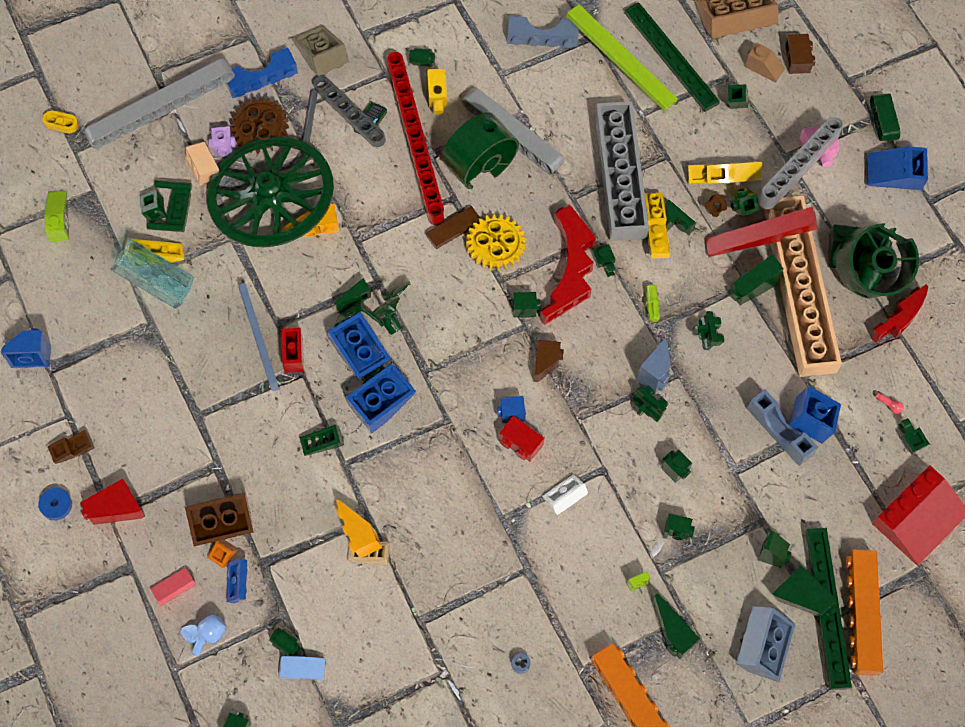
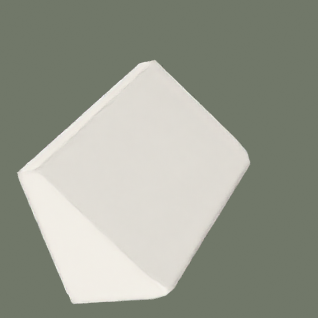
[542,474,588,515]

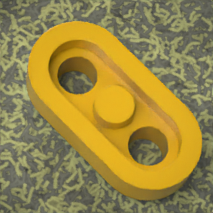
[42,110,79,134]

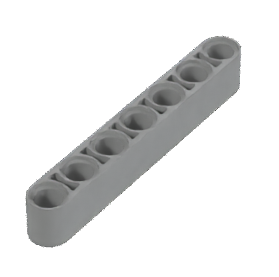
[461,87,564,175]
[759,117,843,209]

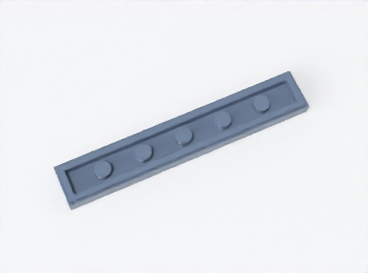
[239,283,279,391]

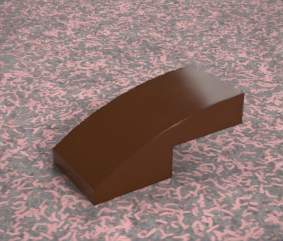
[47,430,95,464]

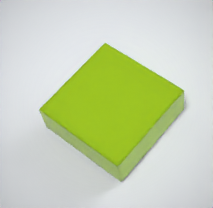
[627,571,650,591]

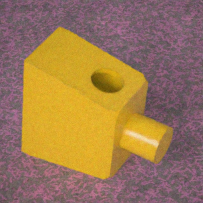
[427,69,447,115]

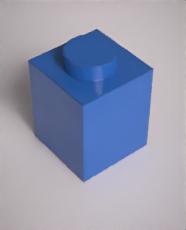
[497,396,526,423]

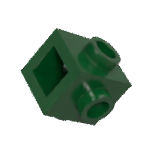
[730,188,759,216]

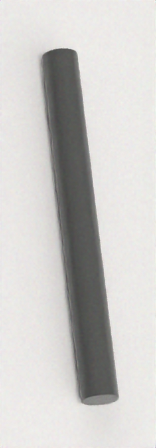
[301,90,318,155]

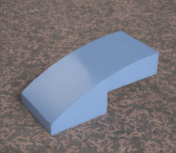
[279,656,325,681]

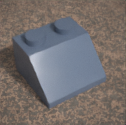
[637,339,671,395]

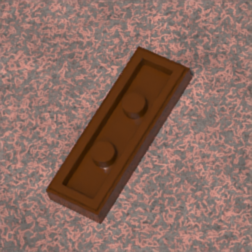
[426,206,481,249]

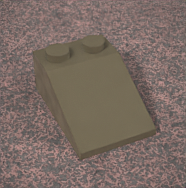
[292,25,349,76]

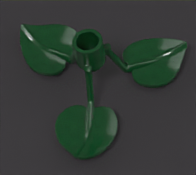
[334,281,411,335]

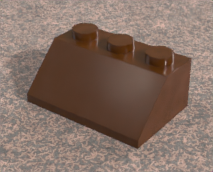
[185,492,254,547]

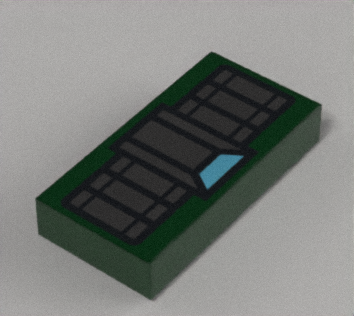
[354,102,387,134]

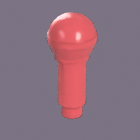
[876,392,904,414]

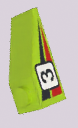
[45,190,69,242]

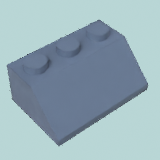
[736,606,795,682]

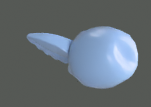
[180,614,226,656]

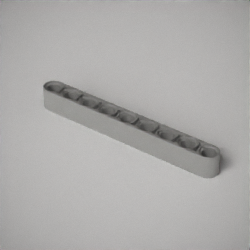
[84,59,235,149]

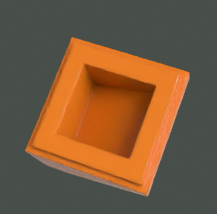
[207,539,238,568]

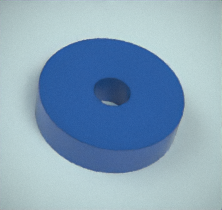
[38,488,72,521]

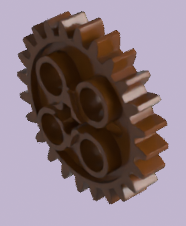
[230,96,289,154]

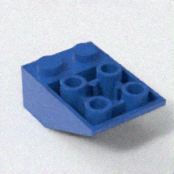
[867,146,928,190]

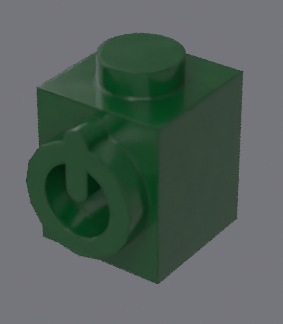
[661,449,692,483]

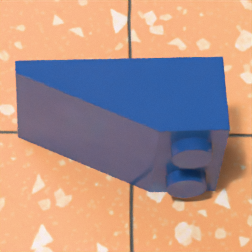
[328,312,391,380]
[346,363,416,434]

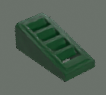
[335,278,371,313]
[299,424,344,456]

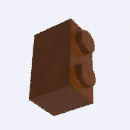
[785,34,815,74]

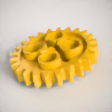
[466,214,526,271]

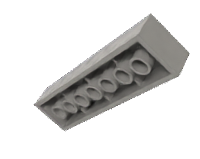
[595,101,649,241]

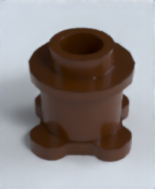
[705,194,727,217]

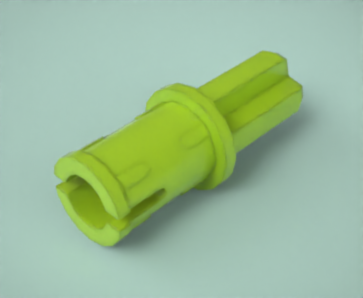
[645,285,660,322]

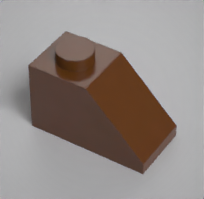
[534,340,564,383]

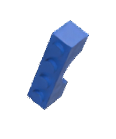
[226,47,298,99]

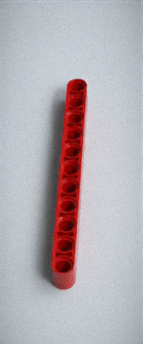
[387,52,444,225]

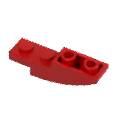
[871,284,929,343]

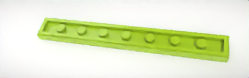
[566,4,678,111]

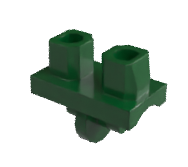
[692,311,724,350]
[631,386,668,422]

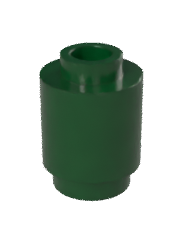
[409,48,435,67]
[269,627,301,656]

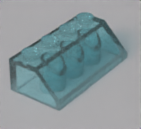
[110,238,194,309]

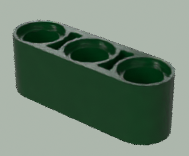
[870,93,900,141]

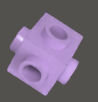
[209,126,236,157]

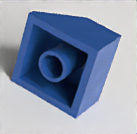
[1,328,51,368]
[789,386,841,444]

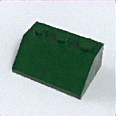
[828,224,889,271]

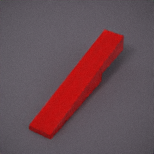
[706,207,818,257]

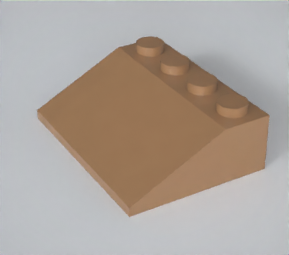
[694,0,778,38]

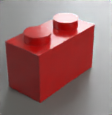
[282,328,304,373]
[499,416,545,462]

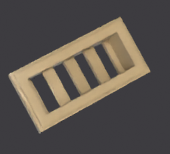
[348,542,390,566]

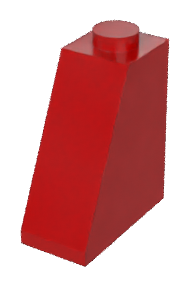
[80,478,145,525]

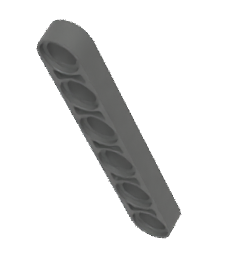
[313,76,386,147]

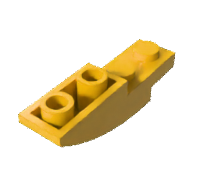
[688,161,762,184]
[644,192,670,258]

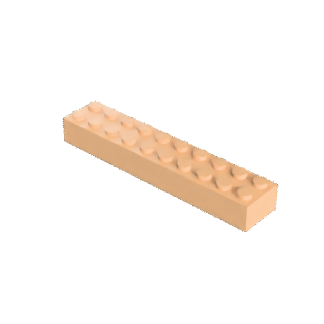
[764,196,842,377]

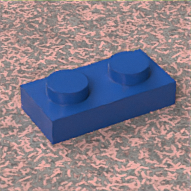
[226,559,248,603]

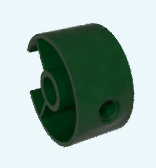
[441,112,519,189]
[836,223,919,299]

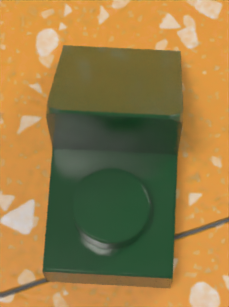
[665,200,696,235]

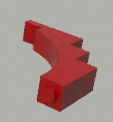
[540,205,596,325]

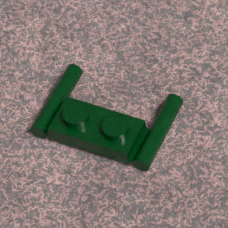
[147,180,192,232]

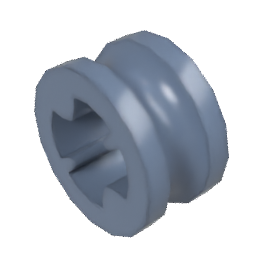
[511,653,530,674]

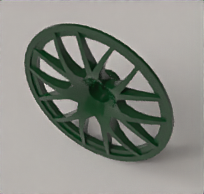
[207,137,334,248]

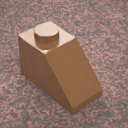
[745,43,785,83]

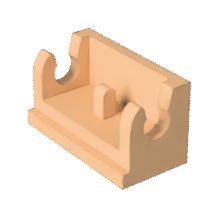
[185,142,219,186]

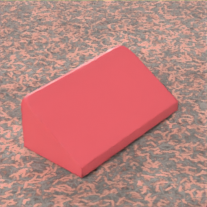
[150,567,196,606]

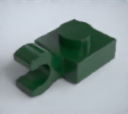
[591,244,616,277]
[898,418,930,454]

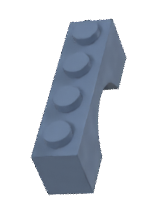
[508,16,579,48]
[747,389,818,466]

